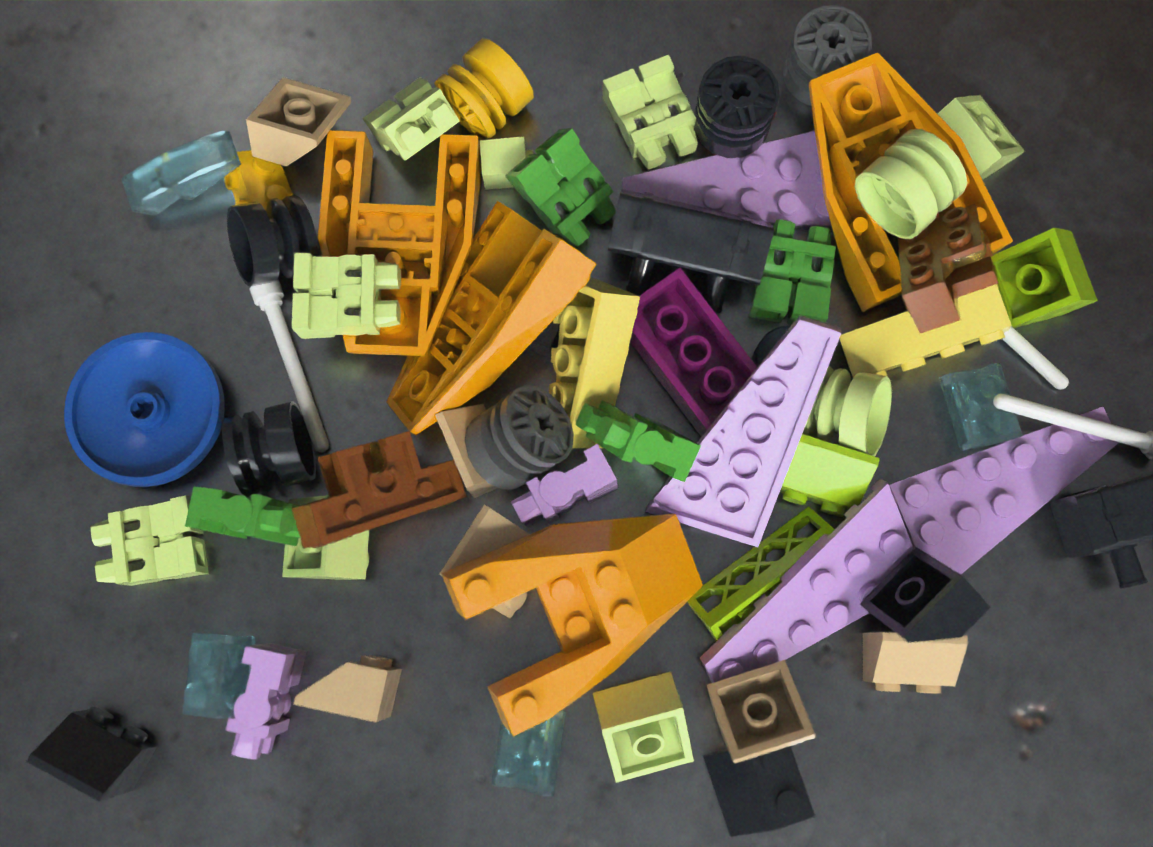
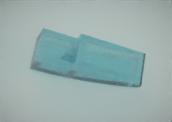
[121,130,241,216]

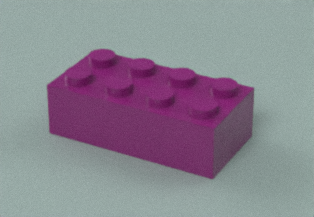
[630,268,758,437]

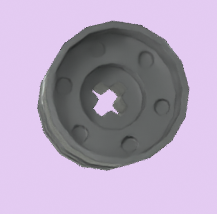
[783,6,872,106]
[465,385,574,490]

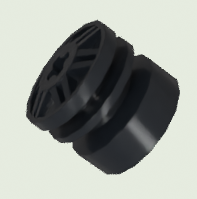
[694,56,780,158]
[227,195,319,287]
[222,401,316,497]

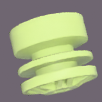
[855,129,967,239]
[802,366,892,456]

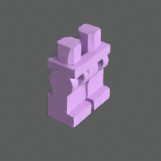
[511,444,618,527]
[226,643,307,760]

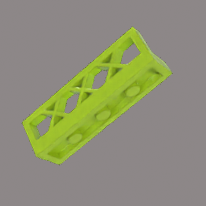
[687,506,835,641]

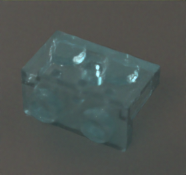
[939,363,1022,452]
[183,633,255,718]
[491,711,566,796]

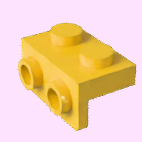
[223,150,293,211]

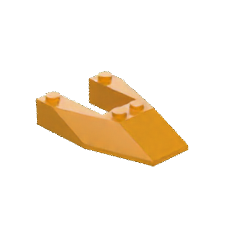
[808,52,1013,312]
[318,130,481,356]
[386,201,596,435]
[441,513,703,736]

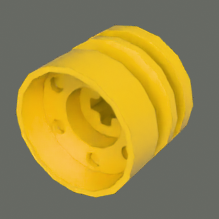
[434,38,534,140]

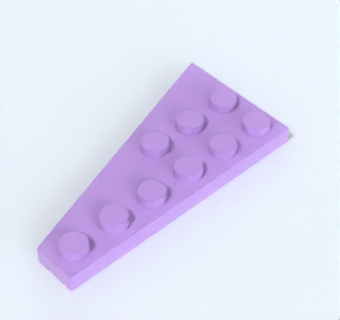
[622,131,833,232]
[646,315,841,547]
[889,407,1119,574]
[700,478,914,683]

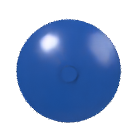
[64,332,225,487]

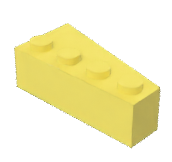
[549,277,640,448]
[839,284,1012,378]

